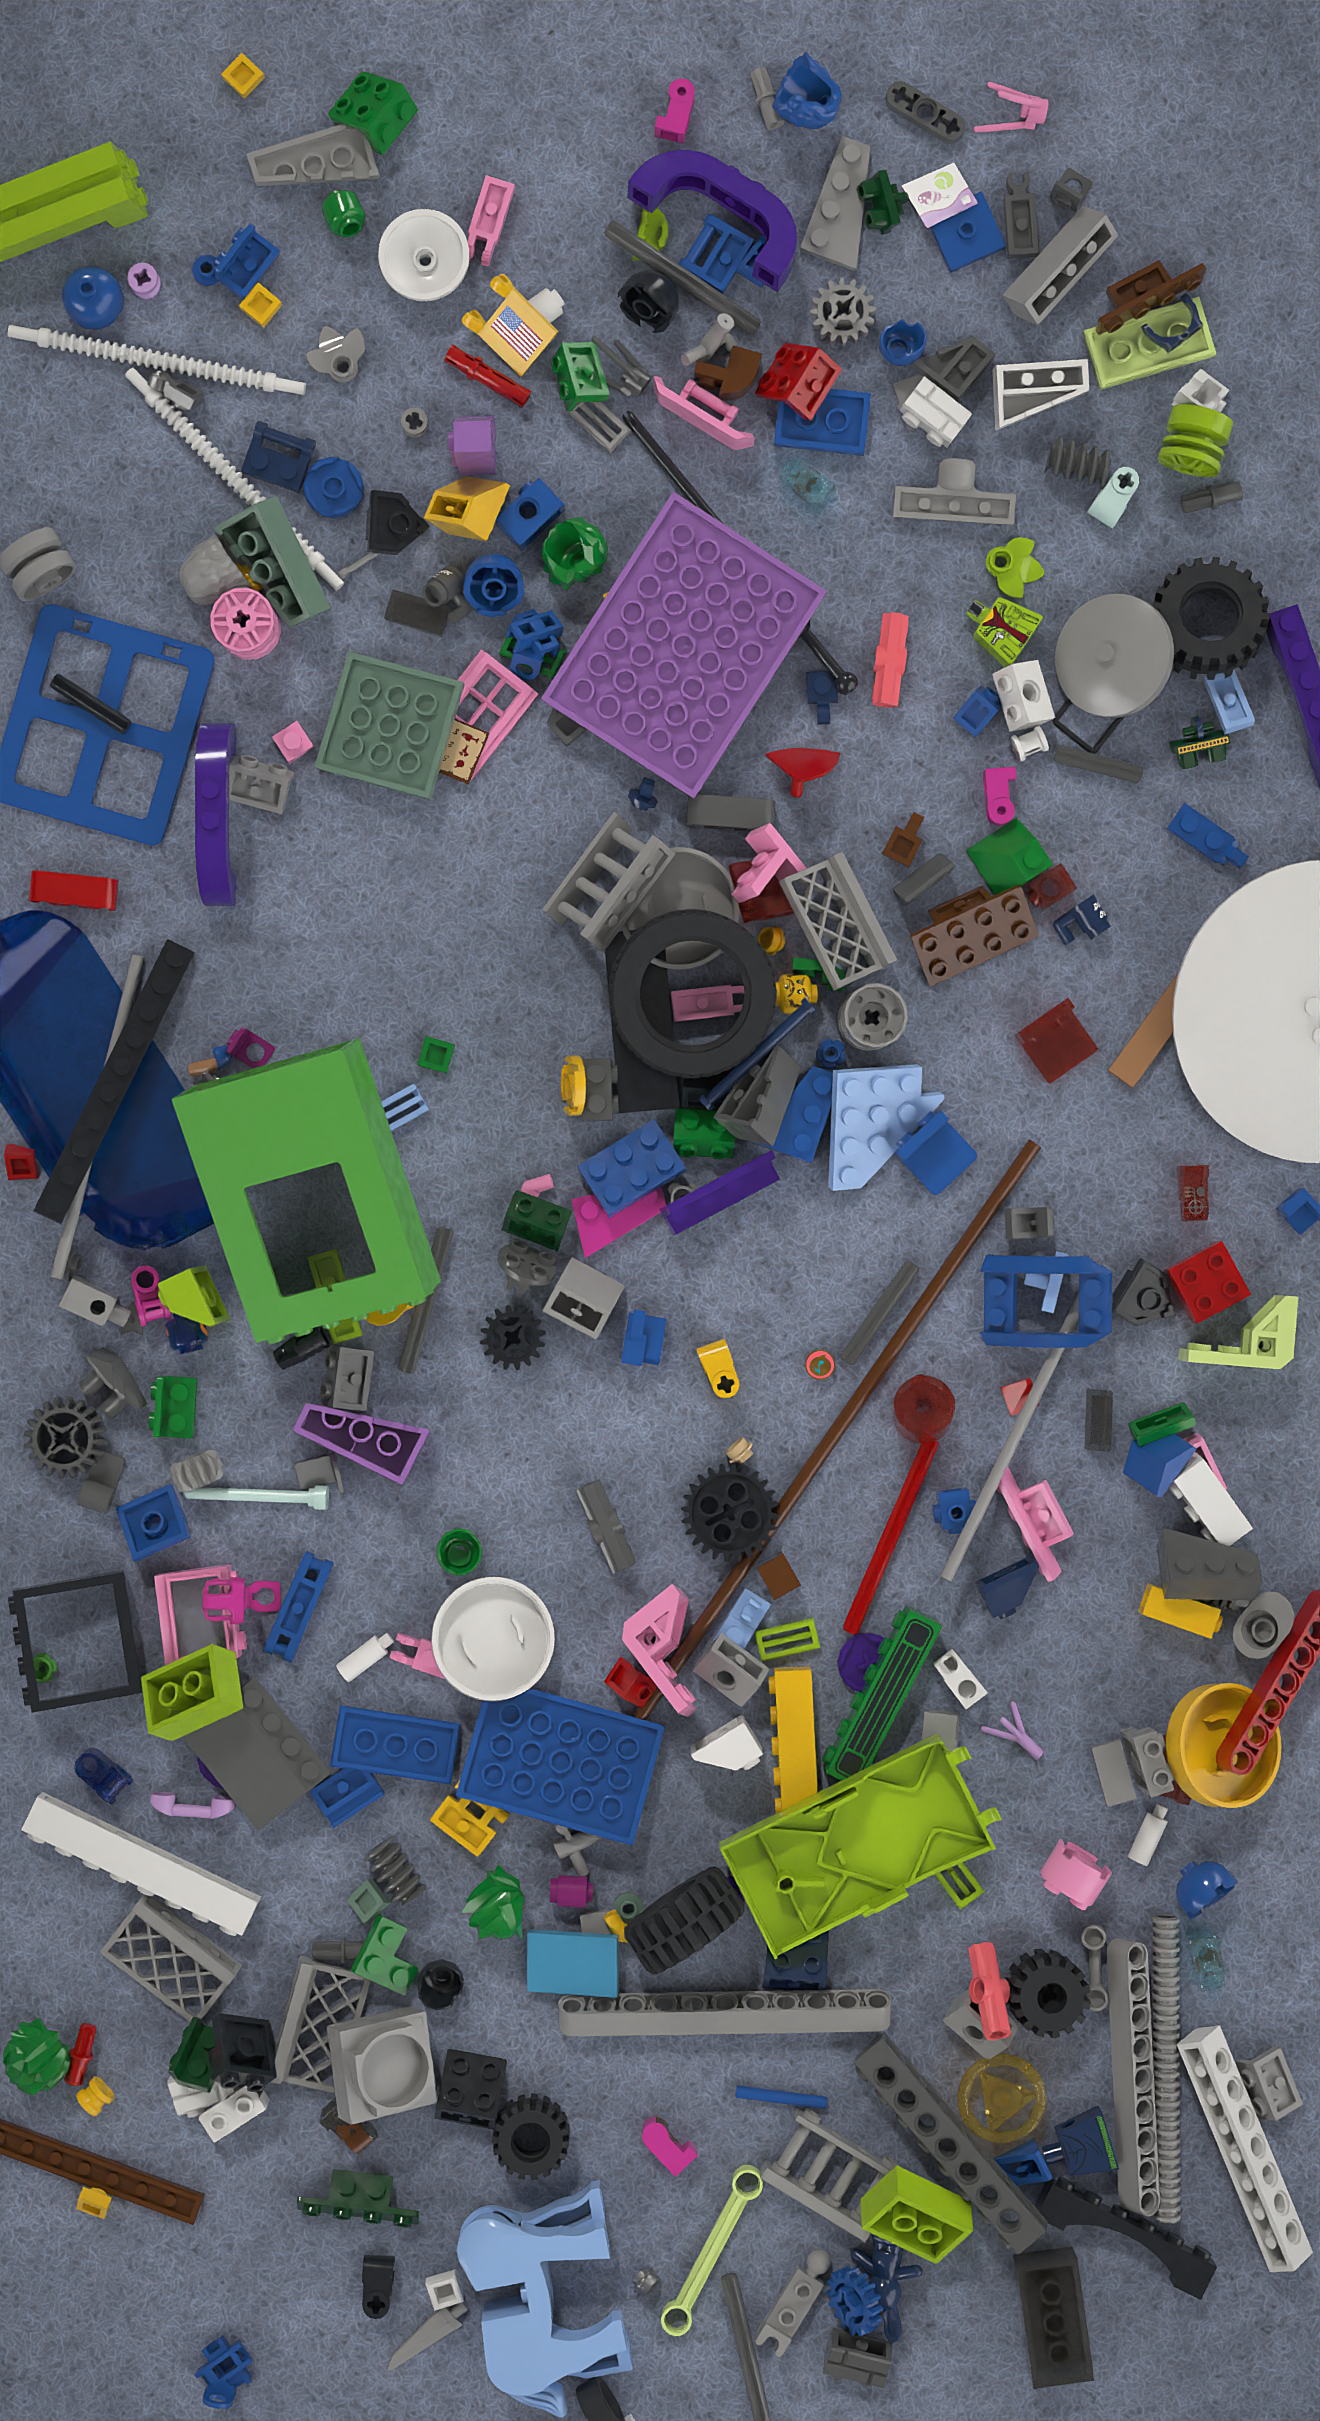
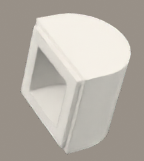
[426,2269,464,2311]

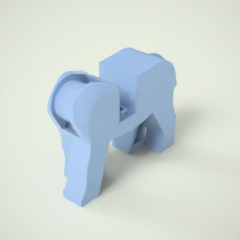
[457,2180,633,2418]

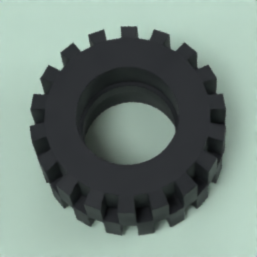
[492,2093,570,2180]

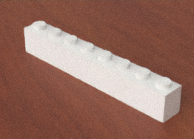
[21,1792,261,1936]

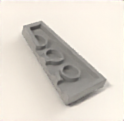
[247,124,380,186]
[800,136,871,272]

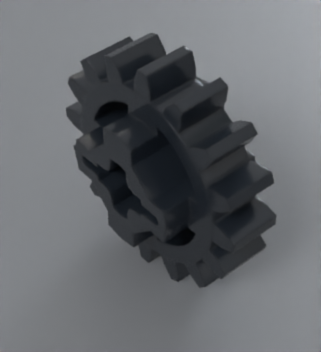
[480,1305,546,1370]

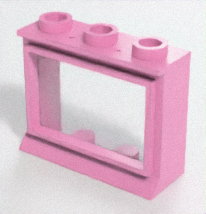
[154,1564,247,1666]

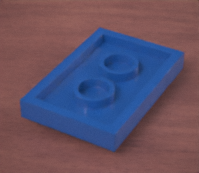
[774,389,871,456]
[577,1119,687,1218]

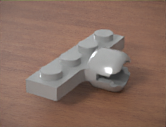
[892,458,1016,525]

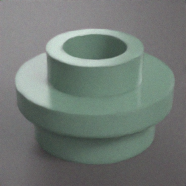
[613,1892,644,1924]

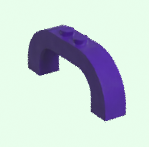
[627,150,797,292]
[195,723,236,906]

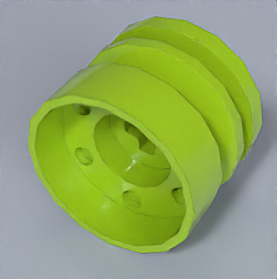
[1157,404,1234,478]

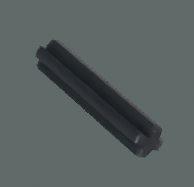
[50,674,132,734]

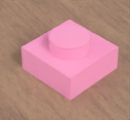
[272,721,314,764]

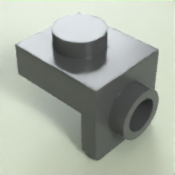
[1005,1207,1054,1239]

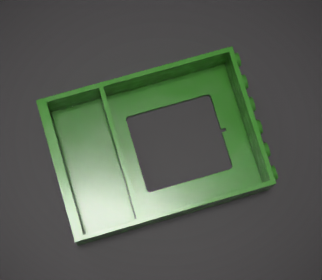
[171,1037,441,1344]

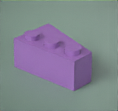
[448,415,496,475]

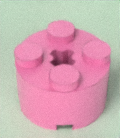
[1040,1839,1112,1910]

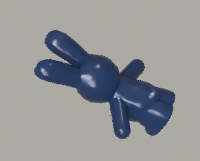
[850,2234,923,2343]

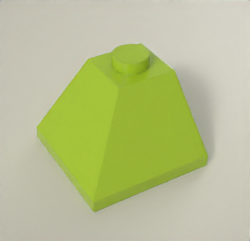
[158,1265,231,1327]

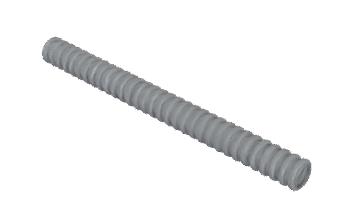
[1152,1914,1181,2223]

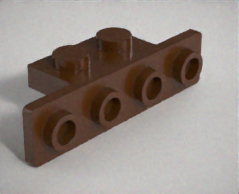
[1095,260,1206,336]

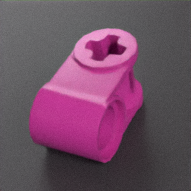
[131,1266,171,1327]

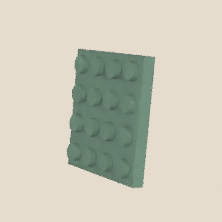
[315,651,465,800]

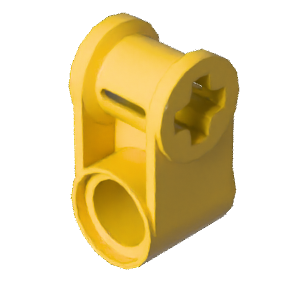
[696,1338,739,1398]

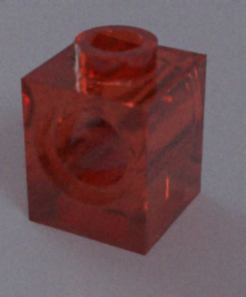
[1026,863,1077,911]

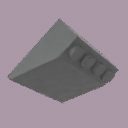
[183,1677,332,1831]

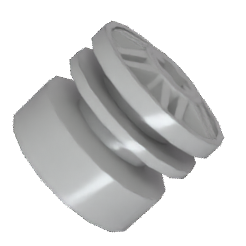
[837,983,908,1052]

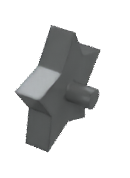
[121,1301,143,1335]

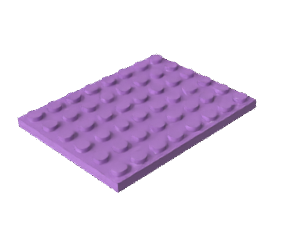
[541,492,827,799]

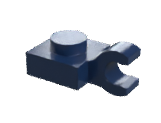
[806,671,838,725]

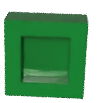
[417,1036,455,1074]

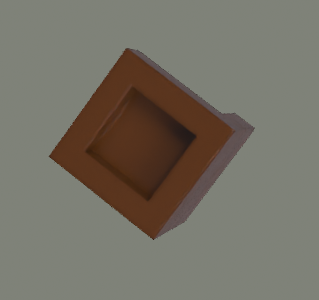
[758,1551,801,1600]

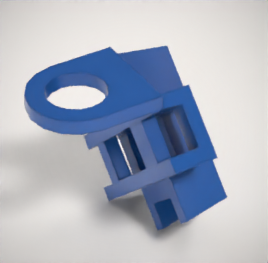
[505,609,563,680]
[195,2335,252,2409]

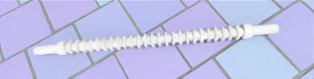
[8,325,306,395]

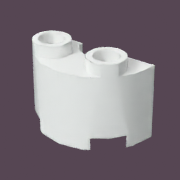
[1171,369,1229,412]

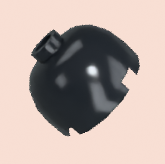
[618,270,679,333]

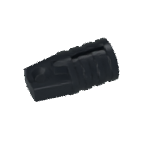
[273,1326,330,1370]

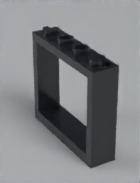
[8,1570,142,1713]

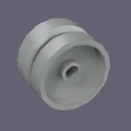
[0,527,77,601]

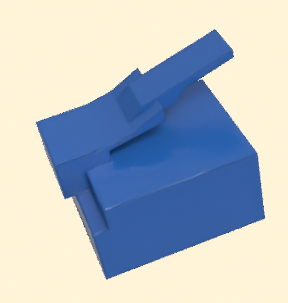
[621,1309,667,1366]

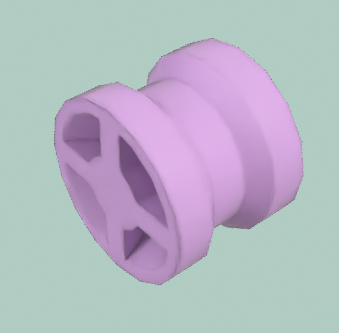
[127,262,161,299]

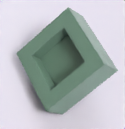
[347,1880,390,1924]

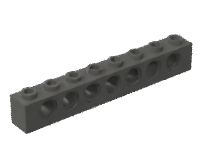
[854,2032,1048,2255]

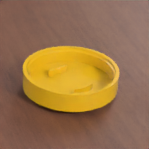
[1166,1683,1281,1808]

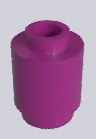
[549,1875,593,1908]

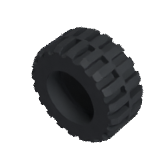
[624,1866,744,1974]

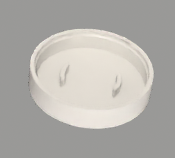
[431,1577,555,1701]

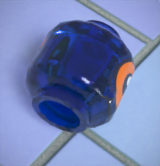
[165,1313,208,1355]

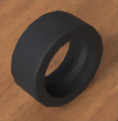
[575,2376,625,2421]

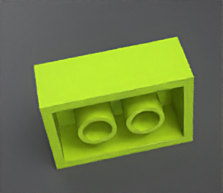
[141,1644,243,1741]
[861,2165,973,2264]

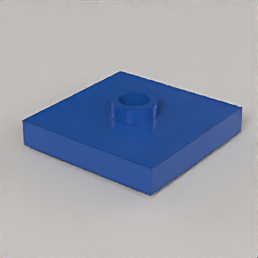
[930,191,1006,273]

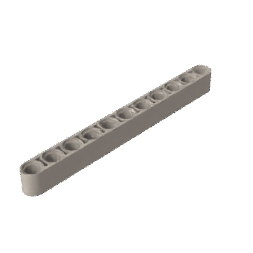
[558,1989,891,2036]

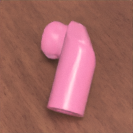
[520,1173,554,1197]

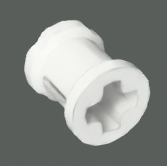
[1010,726,1049,762]

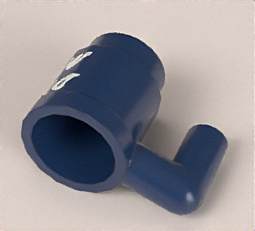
[1053,894,1111,946]

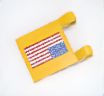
[462,274,559,377]

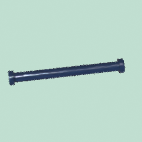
[698,997,818,1111]

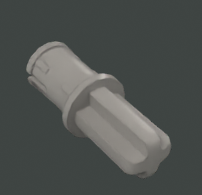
[750,67,785,130]

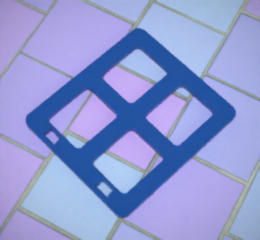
[0,604,215,846]

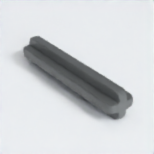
[1054,745,1143,783]

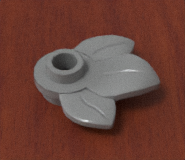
[306,326,365,383]

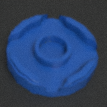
[303,457,364,519]

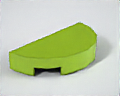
[632,207,668,261]

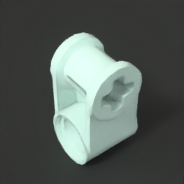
[1087,467,1139,529]

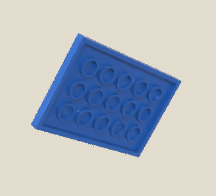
[456,1688,665,1846]

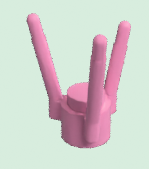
[973,82,1048,133]

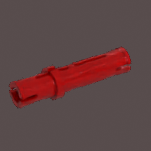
[444,344,532,408]

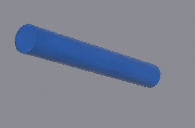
[735,2085,827,2109]

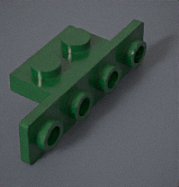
[297,2169,419,2228]

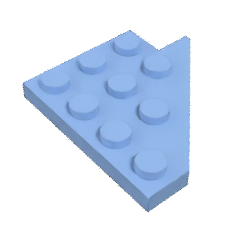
[828,1064,944,1191]

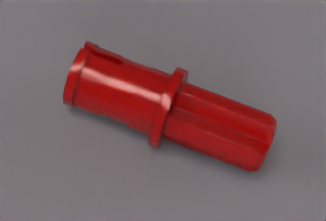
[64,2023,97,2086]

